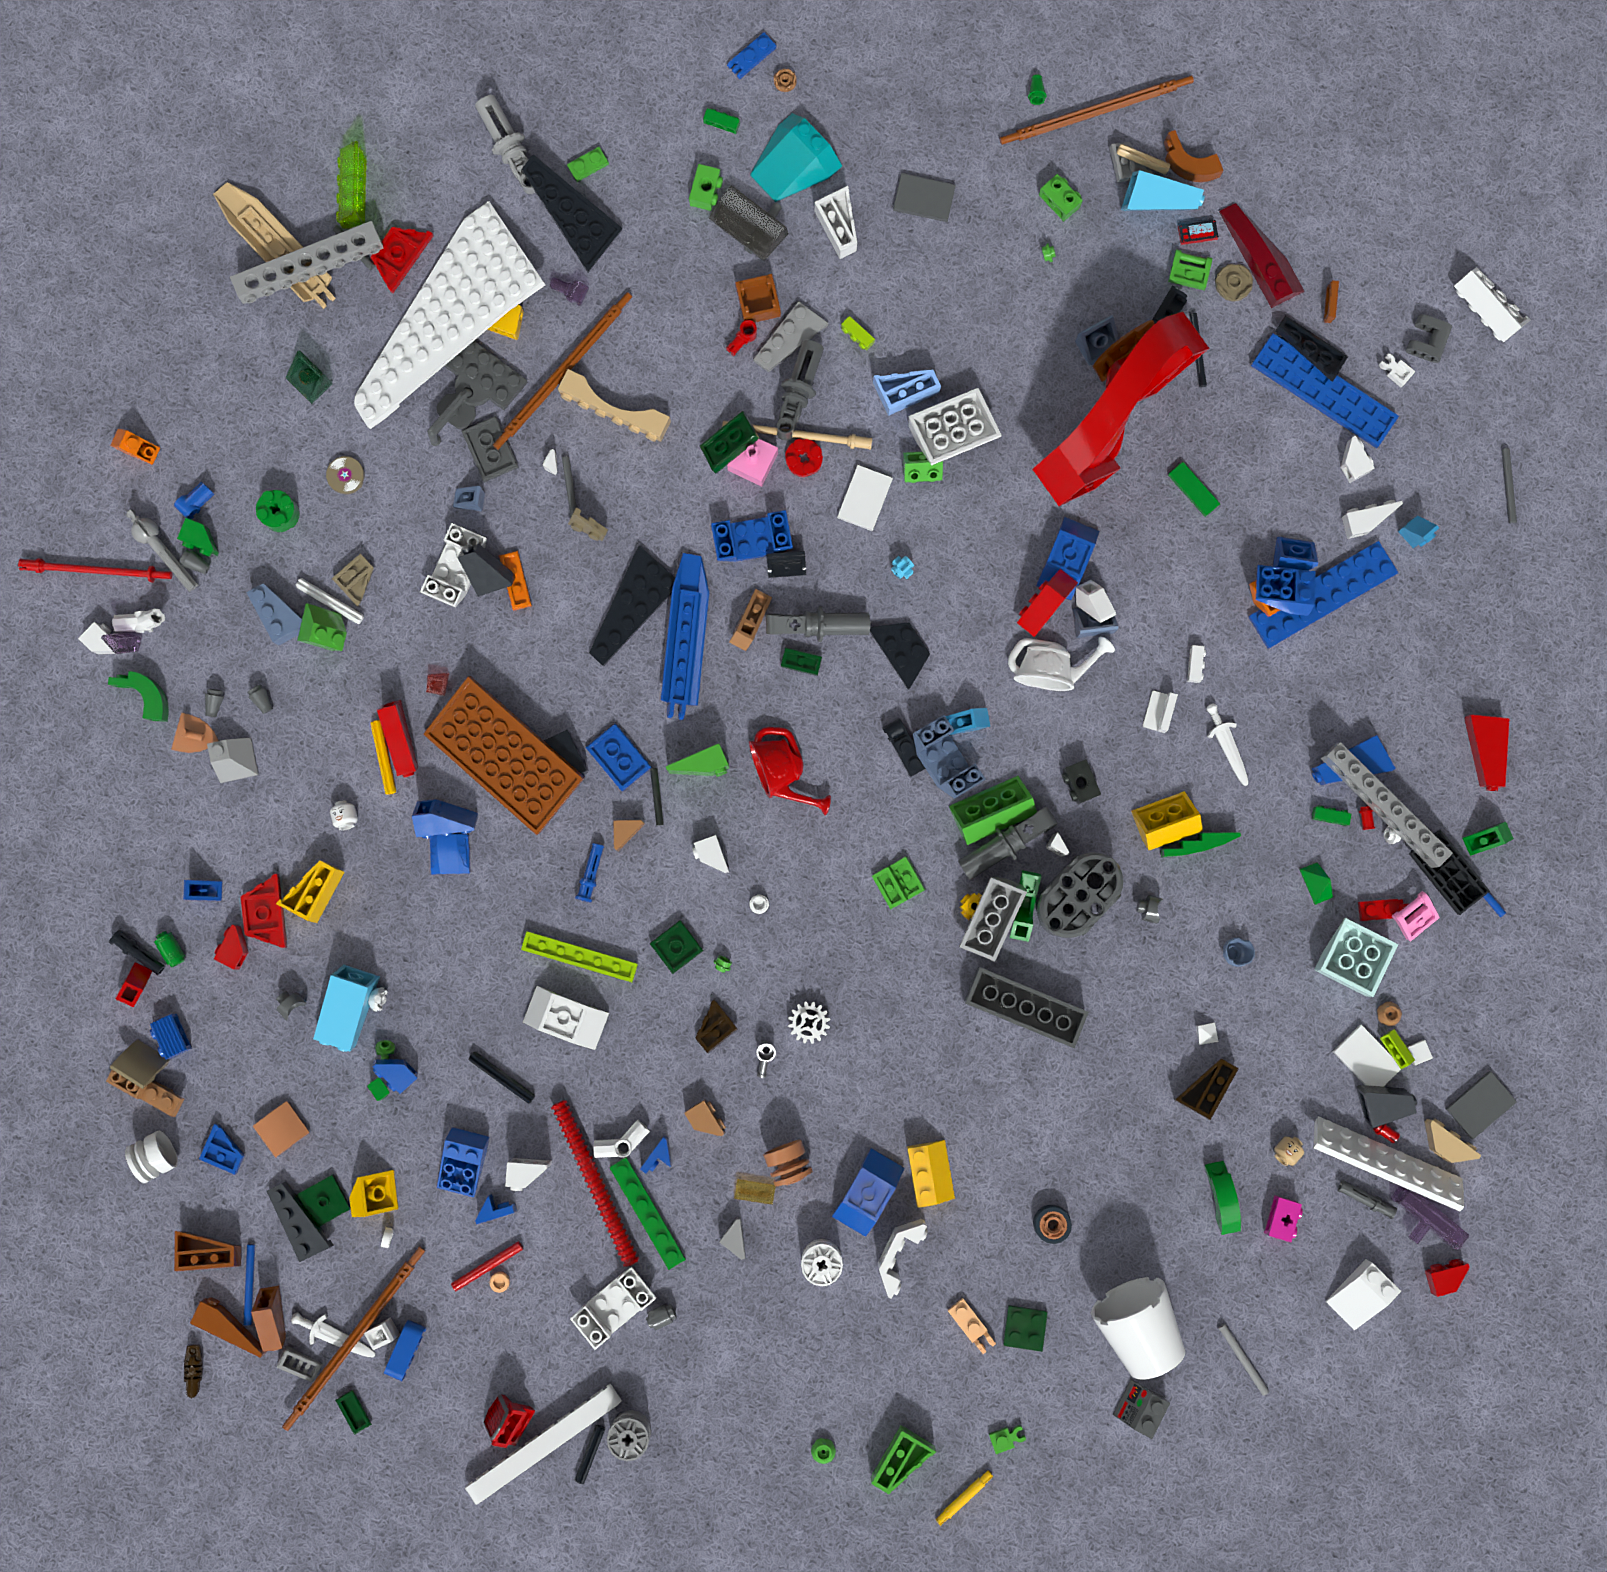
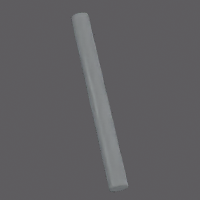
[1218,1323,1269,1396]

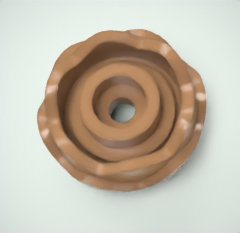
[774,69,797,92]
[1377,1002,1402,1026]

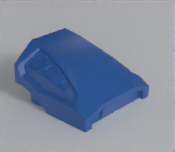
[429,834,470,875]

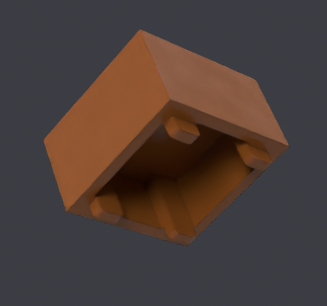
[735,274,781,323]

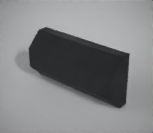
[1409,830,1490,915]

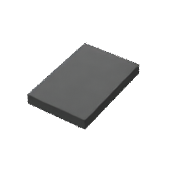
[893,173,956,222]
[461,416,519,483]
[1445,1071,1517,1139]

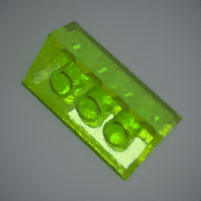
[336,141,367,229]

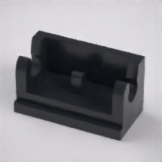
[1152,285,1188,324]
[767,551,806,578]

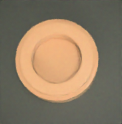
[490,1272,510,1293]

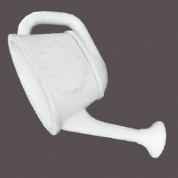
[1008,636,1115,691]

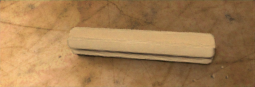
[1117,144,1170,174]

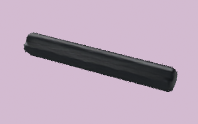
[468,1052,535,1104]

